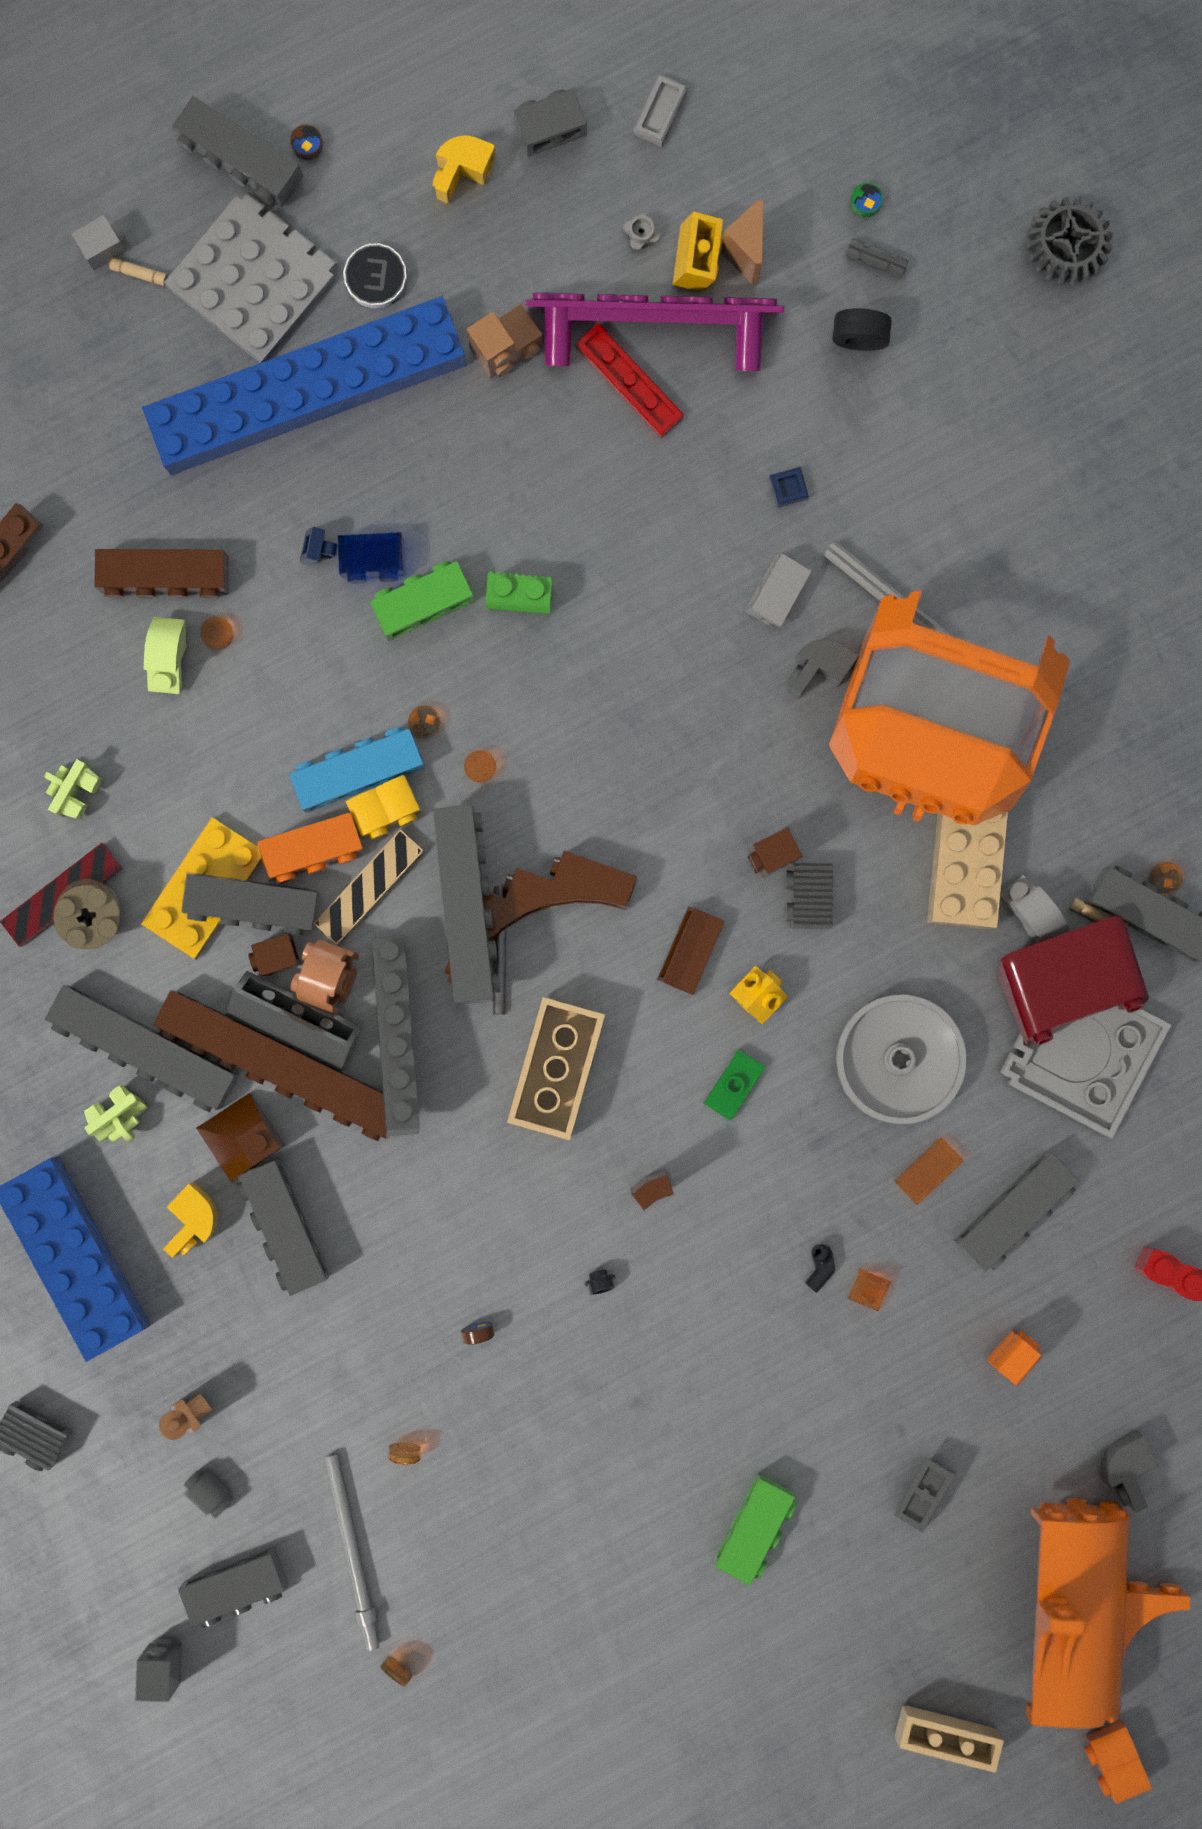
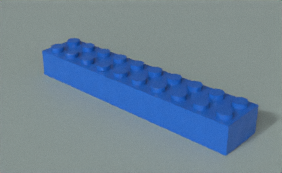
[142,296,467,475]

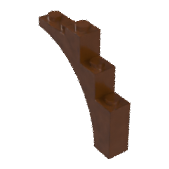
[445,851,637,984]

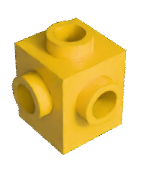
[729,965,788,1025]

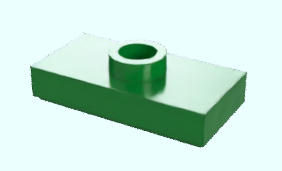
[704,1049,765,1121]

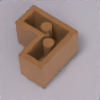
[466,304,543,379]

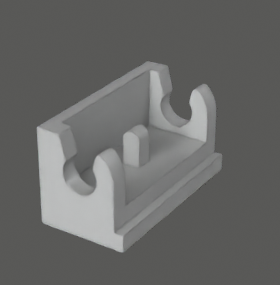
[744,553,812,627]

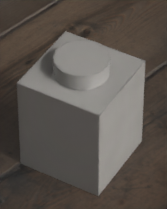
[71,215,126,271]

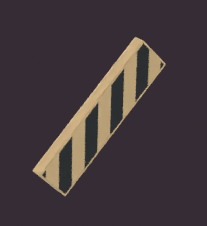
[313,829,425,945]

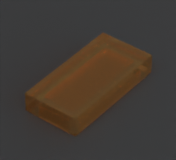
[894,1137,964,1205]

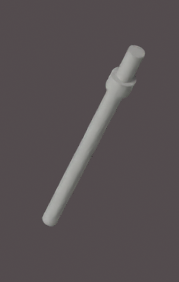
[325,1454,379,1651]

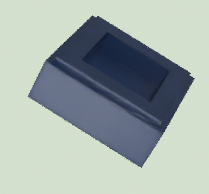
[769,467,809,508]

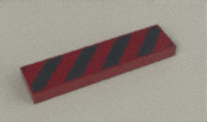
[0,843,123,947]

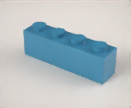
[289,727,425,813]

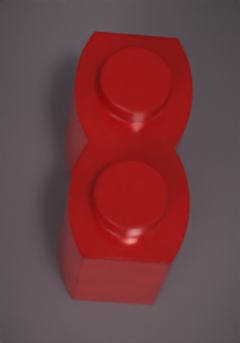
[1134,1247,1202,1301]

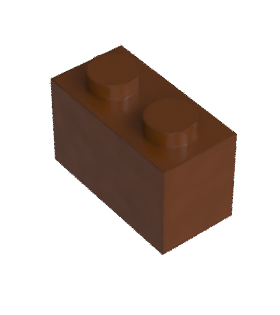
[747,827,803,878]

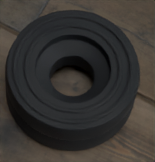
[832,308,892,351]

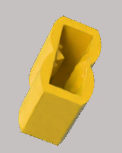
[346,775,422,840]

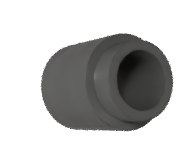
[184,1470,232,1519]

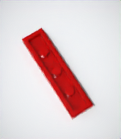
[575,322,684,438]

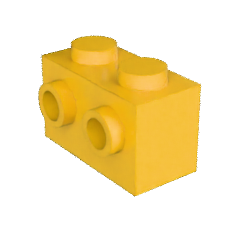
[672,211,723,293]

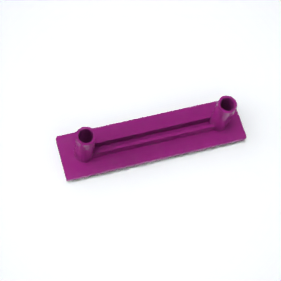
[526,293,784,371]

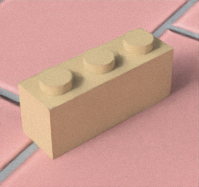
[895,1704,1004,1773]

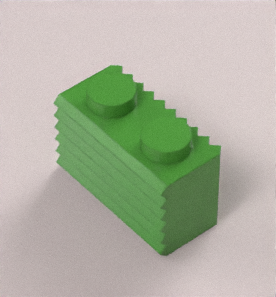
[485,571,553,614]

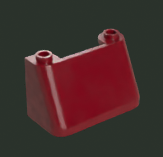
[997,916,1149,1045]

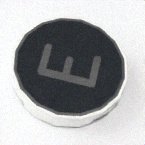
[344,243,407,309]

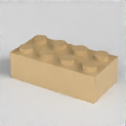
[927,811,1008,929]
[507,997,605,1141]

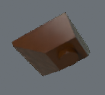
[196,1092,285,1182]

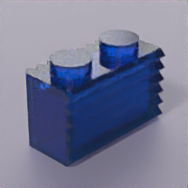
[337,532,406,584]

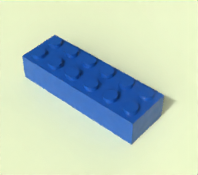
[0,1156,151,1362]

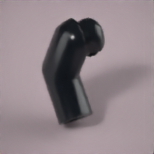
[805,1244,835,1293]

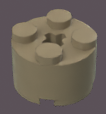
[53,879,121,949]

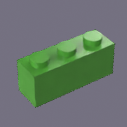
[370,561,475,641]
[714,1473,797,1585]

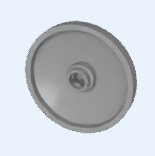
[836,995,967,1124]

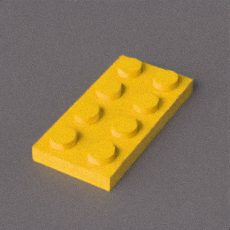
[141,817,262,959]

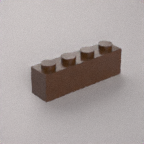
[94,549,229,599]

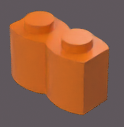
[986,1330,1043,1386]
[1084,1721,1152,1804]

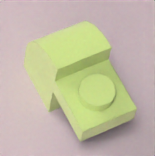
[144,617,186,694]

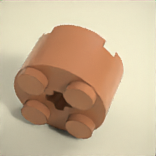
[291,940,359,1014]

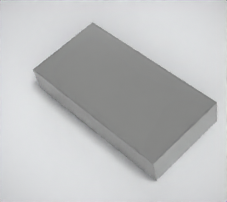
[633,74,688,147]

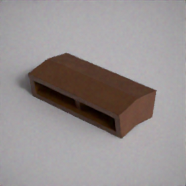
[657,906,724,995]
[630,1170,674,1210]

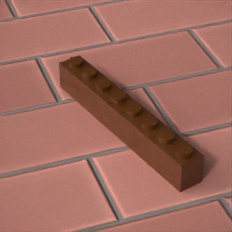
[153,990,389,1141]

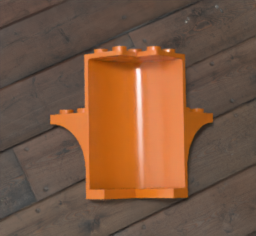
[1026,1498,1190,1728]

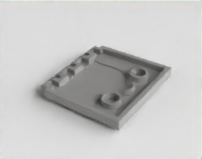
[164,192,337,363]
[999,1006,1171,1139]

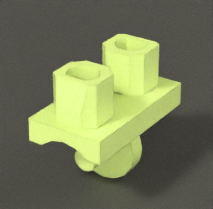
[44,759,102,820]
[84,1085,148,1142]

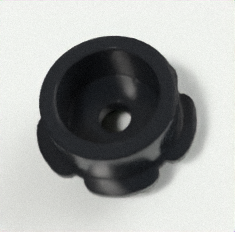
[584,1270,616,1295]

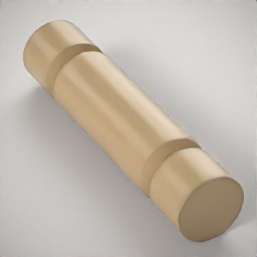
[109,257,168,286]
[1070,898,1128,927]

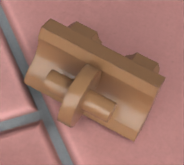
[159,1394,212,1440]

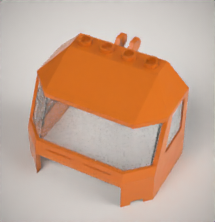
[829,590,1070,826]

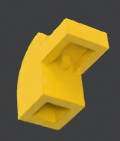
[433,135,496,204]
[163,1181,218,1258]

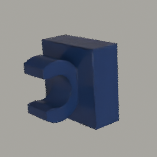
[300,527,337,565]

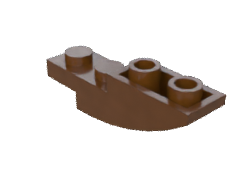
[0,503,43,582]

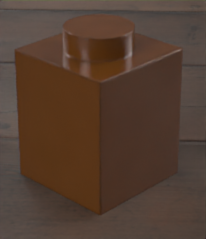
[248,934,301,977]

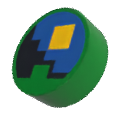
[850,183,883,217]

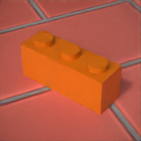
[257,812,363,884]

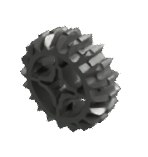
[1026,197,1113,286]

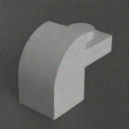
[1000,875,1070,943]

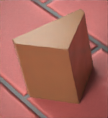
[721,200,764,284]

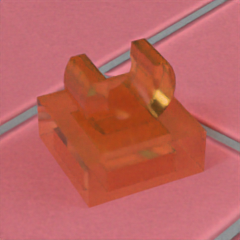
[847,1268,891,1311]

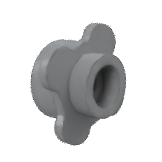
[623,213,660,250]

